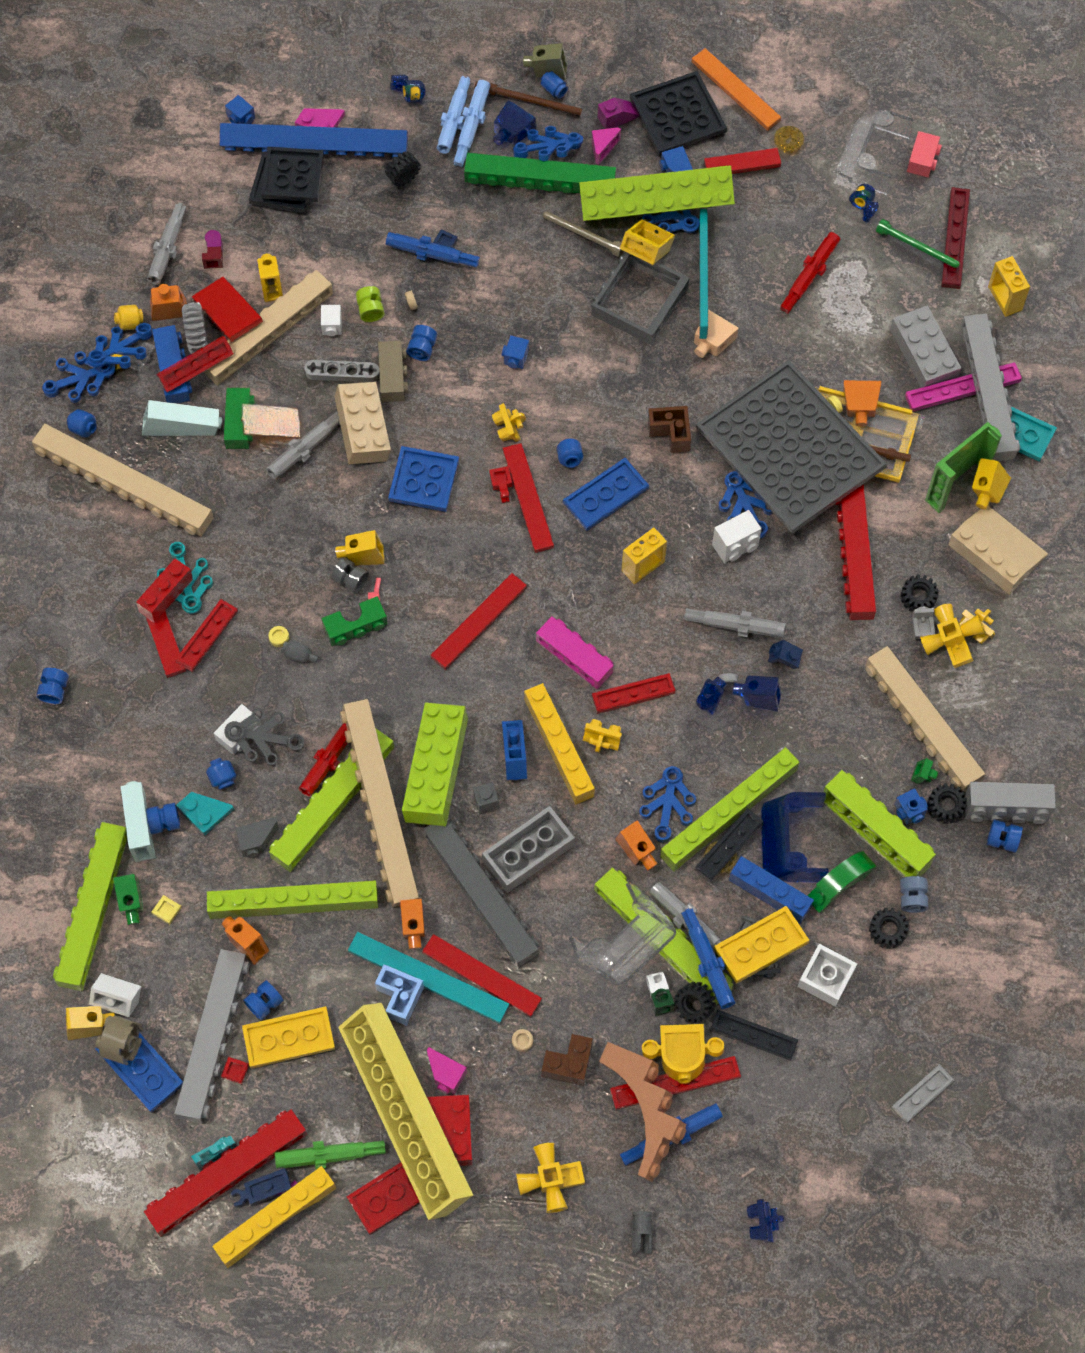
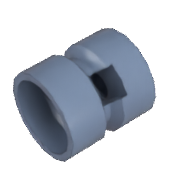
[900,876,929,913]

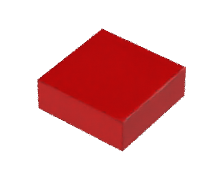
[221,1057,249,1085]

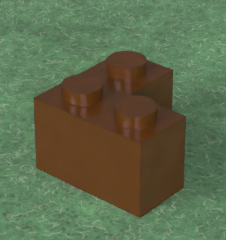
[647,406,691,453]
[541,1034,593,1086]

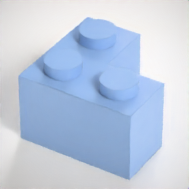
[375,965,424,1026]

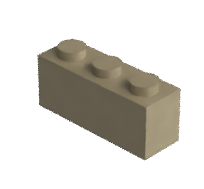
[378,341,408,402]

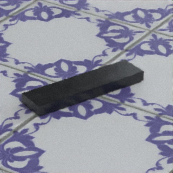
[694,808,764,883]
[710,1009,799,1061]

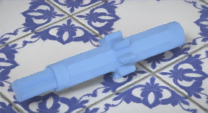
[437,76,470,154]
[453,80,491,167]

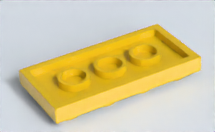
[714,906,809,984]
[242,1006,335,1069]

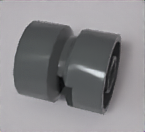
[331,557,369,594]

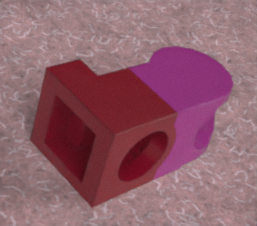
[202,230,223,269]

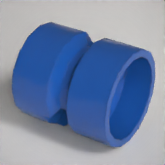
[406,325,438,361]
[36,668,69,704]
[146,802,180,835]
[987,819,1023,853]
[243,980,284,1021]

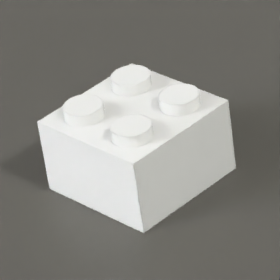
[712,510,761,564]
[798,944,857,1007]

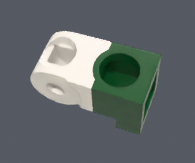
[646,972,674,1016]

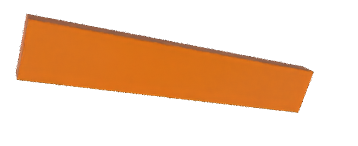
[692,48,781,131]

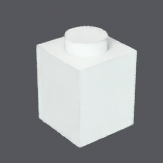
[321,305,342,336]

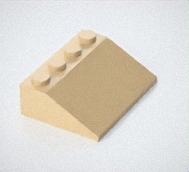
[948,506,1048,595]

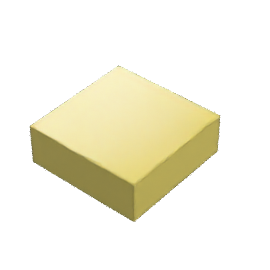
[152,895,182,925]

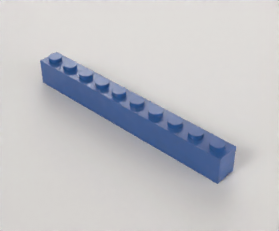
[220,123,408,157]

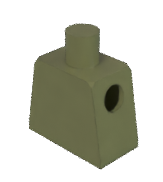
[523,43,568,80]

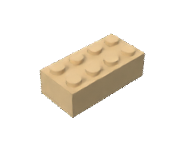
[334,382,391,464]

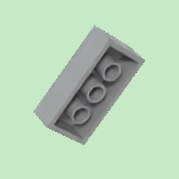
[890,305,961,388]
[964,782,1055,824]
[482,806,575,893]

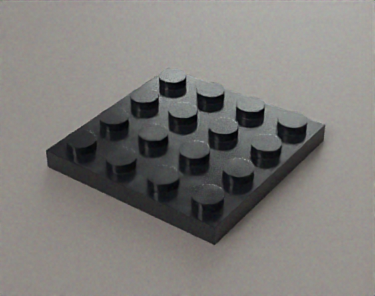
[630,70,727,156]

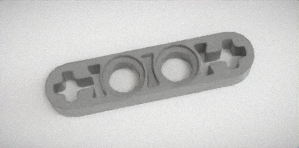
[304,360,380,382]

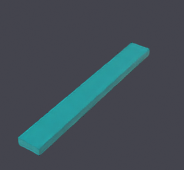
[699,208,708,339]
[348,932,509,1024]

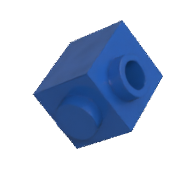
[225,95,255,124]
[502,335,529,369]

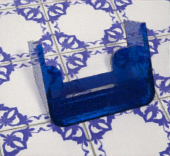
[761,792,829,882]

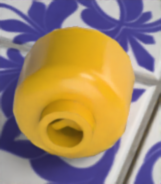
[114,305,143,330]

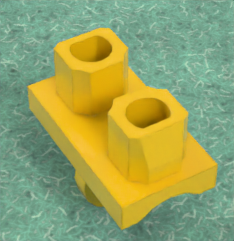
[492,403,526,442]
[959,609,995,645]
[582,719,622,753]

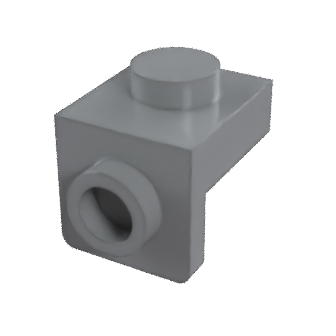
[911,607,935,640]

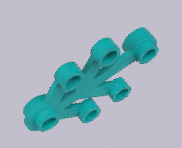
[157,542,213,614]

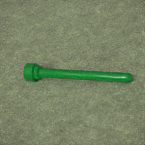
[876,219,960,268]

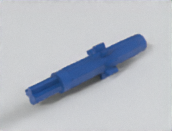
[386,232,480,268]
[681,908,735,1009]
[620,1103,723,1166]

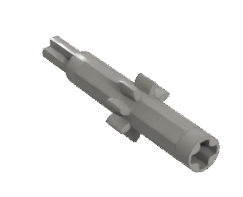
[147,202,186,285]
[266,411,340,479]
[684,608,786,638]
[649,882,721,954]

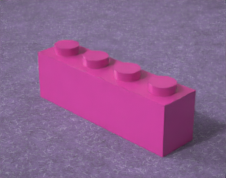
[536,616,614,690]

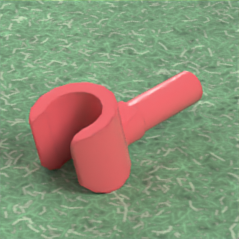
[368,578,381,601]

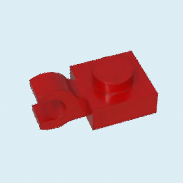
[489,466,513,503]

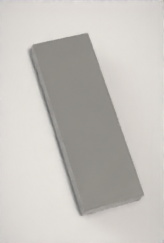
[892,1064,954,1124]

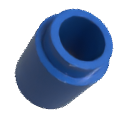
[541,71,568,99]

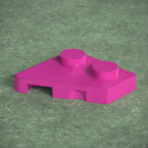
[295,108,345,127]

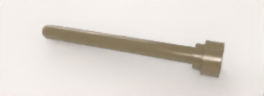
[543,212,624,258]

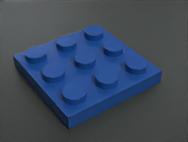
[388,446,459,512]

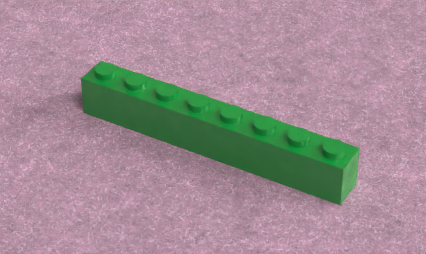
[464,153,616,193]

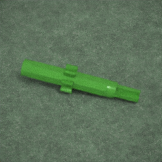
[275,1141,386,1169]

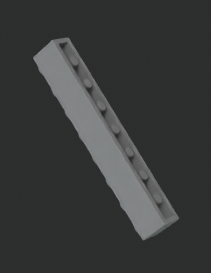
[961,313,1020,461]
[174,949,250,1124]

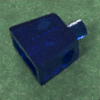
[493,100,536,146]
[733,675,782,712]

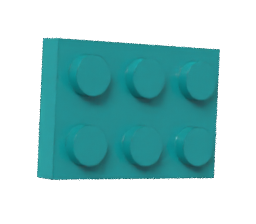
[1010,407,1057,462]

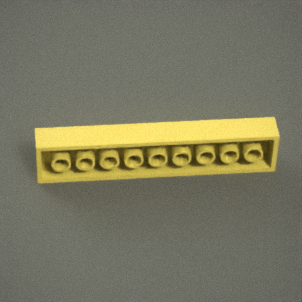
[338,1003,473,1220]

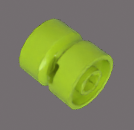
[356,286,385,322]

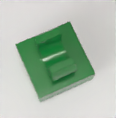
[911,758,938,784]

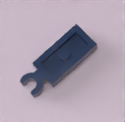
[231,1168,292,1208]

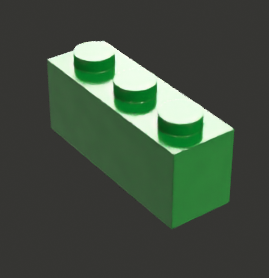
[224,388,255,449]

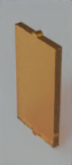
[241,404,301,439]

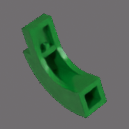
[807,851,877,913]

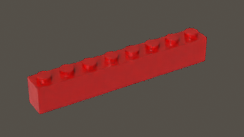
[836,484,876,620]
[143,1109,308,1237]

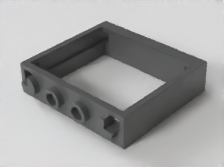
[590,253,690,345]

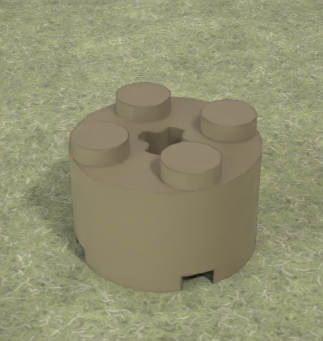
[95,1016,143,1065]

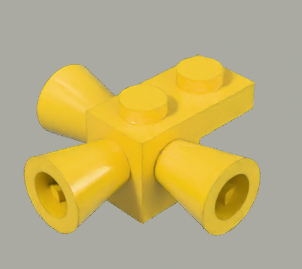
[920,604,985,668]
[516,1143,585,1213]

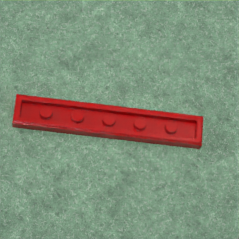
[503,443,554,553]
[430,573,527,670]
[422,934,542,1017]
[610,1056,741,1110]

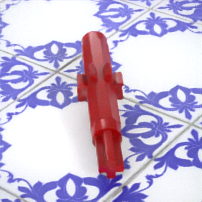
[780,232,841,314]
[298,723,347,797]

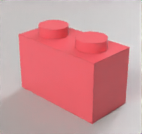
[907,131,942,178]

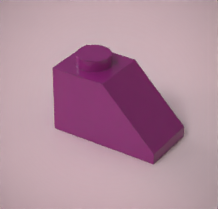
[597,97,639,129]

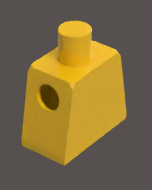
[257,253,283,302]
[972,458,1011,509]
[336,530,384,566]
[66,1006,115,1040]

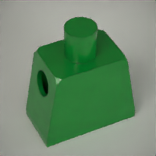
[113,874,144,925]

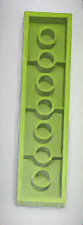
[579,165,735,221]

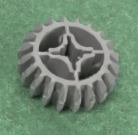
[182,302,208,354]

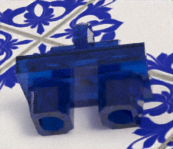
[696,677,727,714]
[747,1199,784,1243]

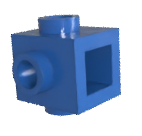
[894,788,928,825]

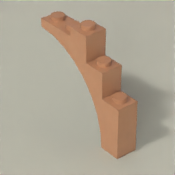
[599,1042,687,1182]

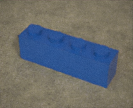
[152,325,193,404]
[729,856,814,924]

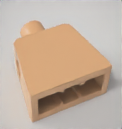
[694,310,738,358]

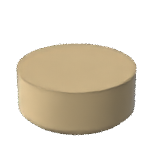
[405,290,418,310]
[512,1029,533,1052]

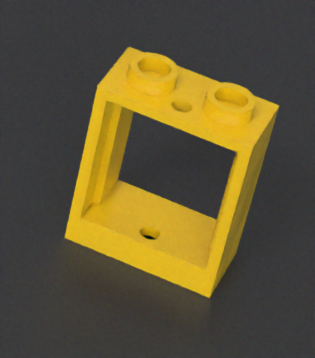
[620,219,675,265]
[988,256,1030,317]
[622,528,667,585]

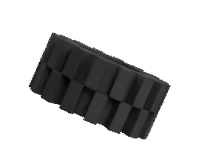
[385,151,421,187]
[900,574,939,612]
[927,783,967,824]
[869,908,909,949]
[674,982,716,1024]

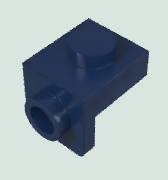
[768,640,803,669]

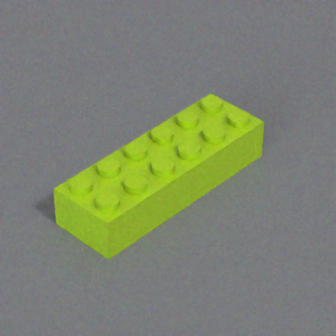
[402,703,468,826]
[821,770,936,877]

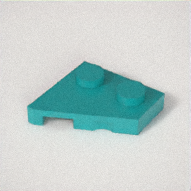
[176,791,234,836]
[191,1136,237,1172]

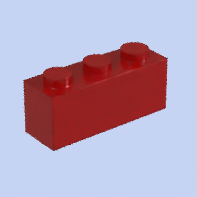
[136,558,193,623]

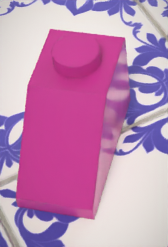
[427,1047,467,1095]

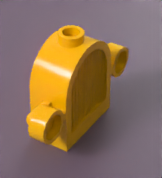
[642,1024,724,1084]

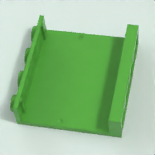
[925,422,1002,513]

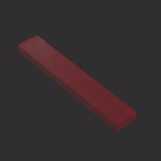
[941,187,970,289]

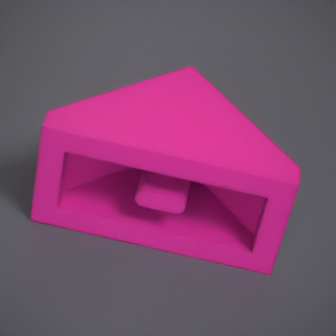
[592,127,621,165]

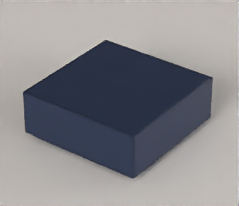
[433,229,458,248]

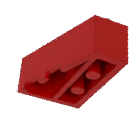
[427,1095,472,1166]

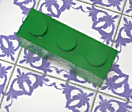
[321,596,388,646]

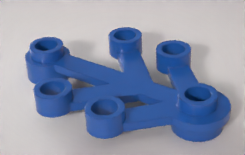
[513,126,583,161]
[642,210,699,233]
[87,323,152,369]
[42,351,115,403]
[718,471,773,538]
[639,766,696,843]

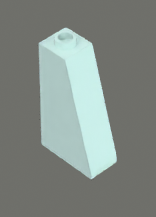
[142,400,222,436]
[121,781,156,862]

